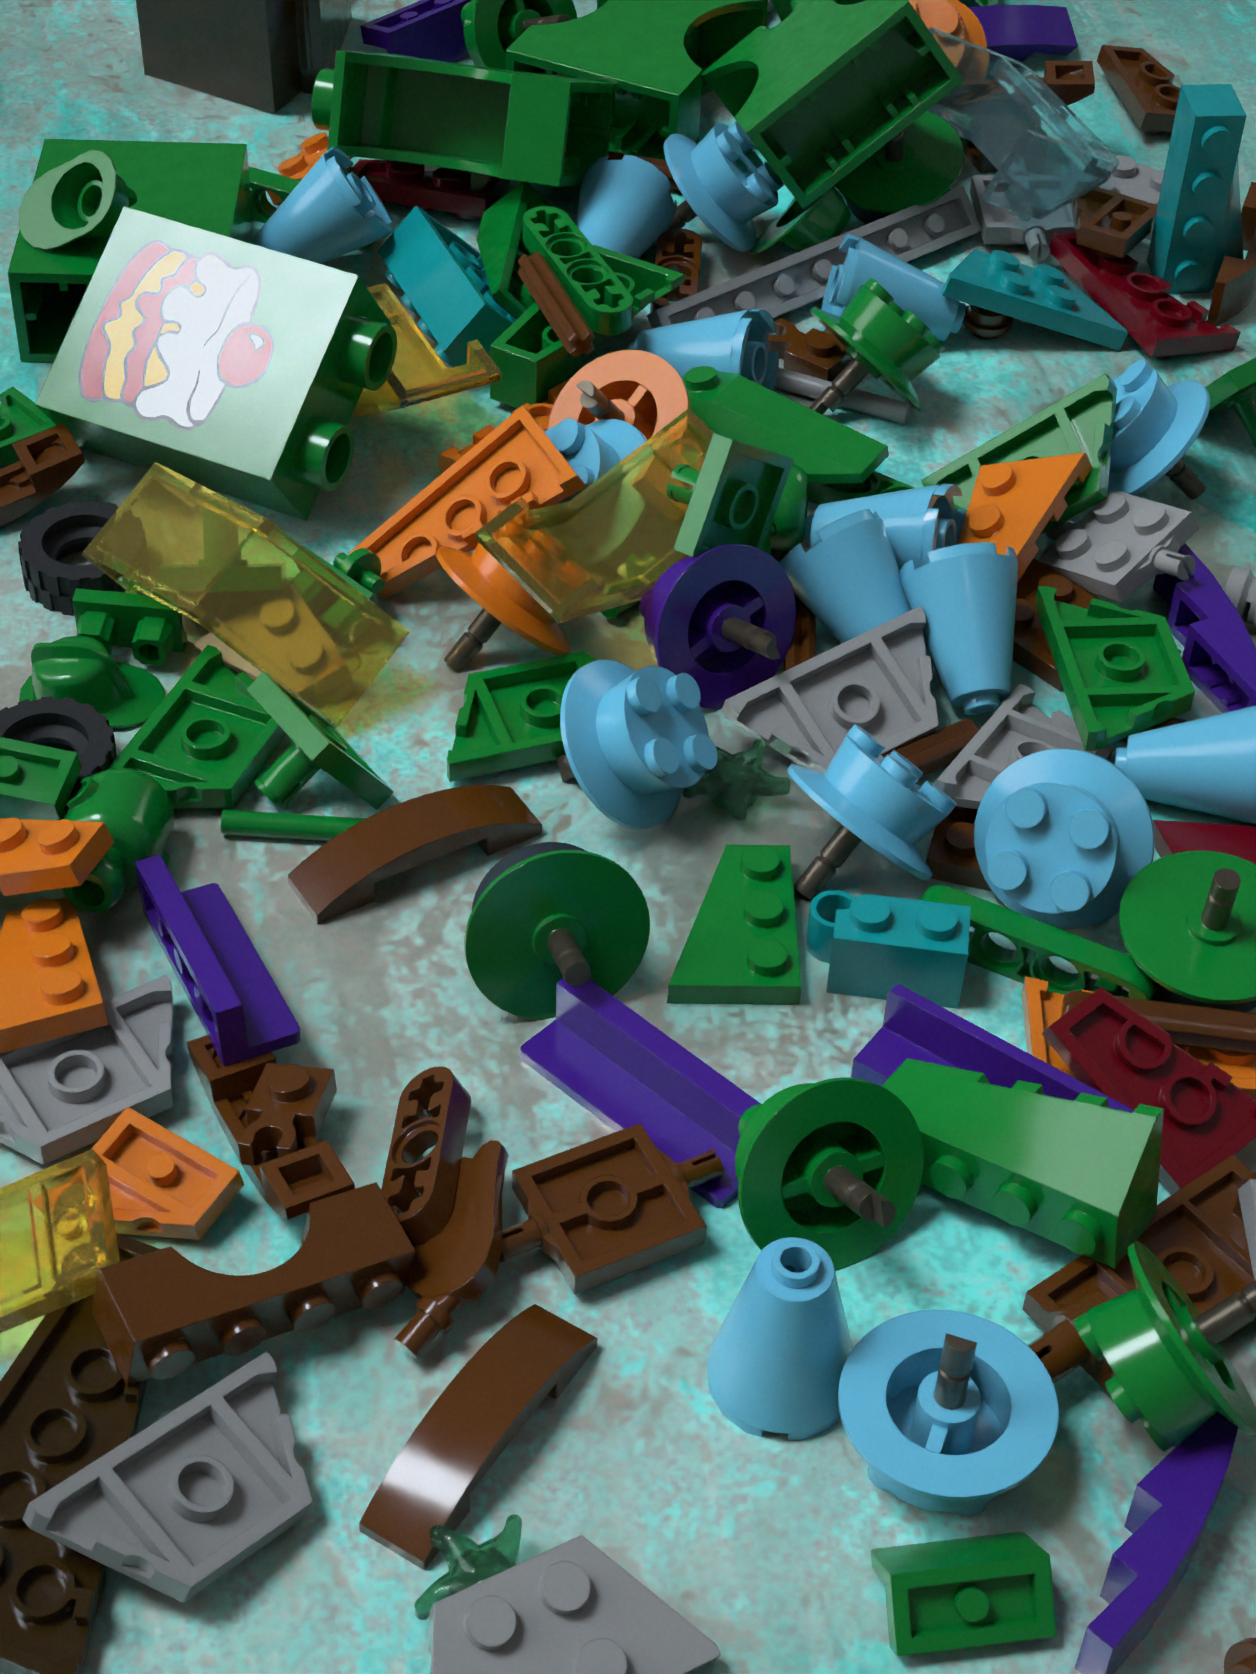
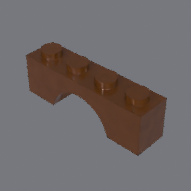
[92,1182,415,1386]

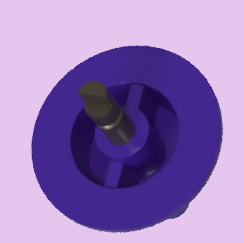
[639,544,796,709]

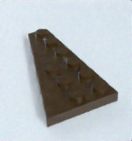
[0,1229,160,1674]

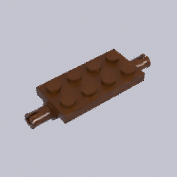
[1022,1155,1256,1393]

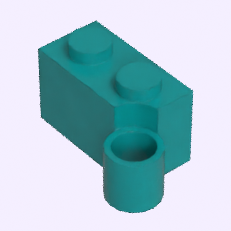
[806,890,971,1009]

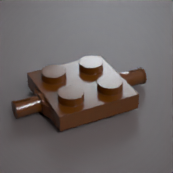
[500,1123,724,1295]

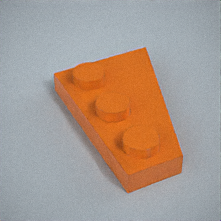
[958,452,1092,583]
[0,897,109,1054]

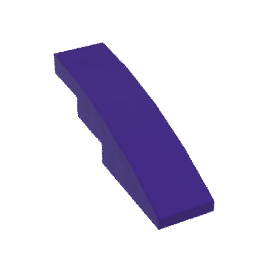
[968,5,1078,62]
[1153,543,1256,713]
[1075,1411,1238,1674]

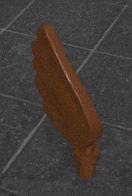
[394,1140,509,1359]

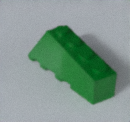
[490,245,685,409]
[882,1058,1164,1269]

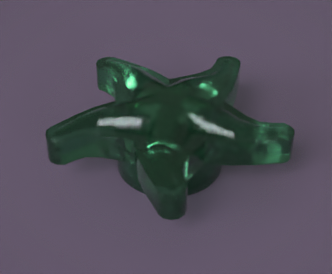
[682,739,790,821]
[414,1514,522,1620]

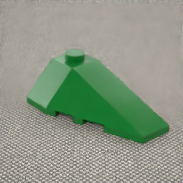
[476,182,553,319]
[682,366,889,484]

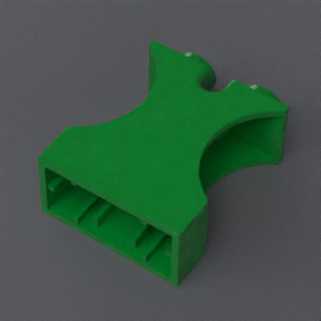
[506,0,768,160]
[702,0,964,209]
[312,50,616,187]

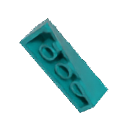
[1147,84,1246,294]
[377,206,516,377]

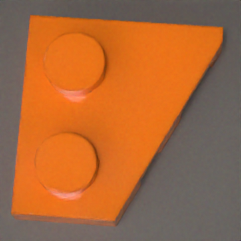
[39,1106,244,1240]

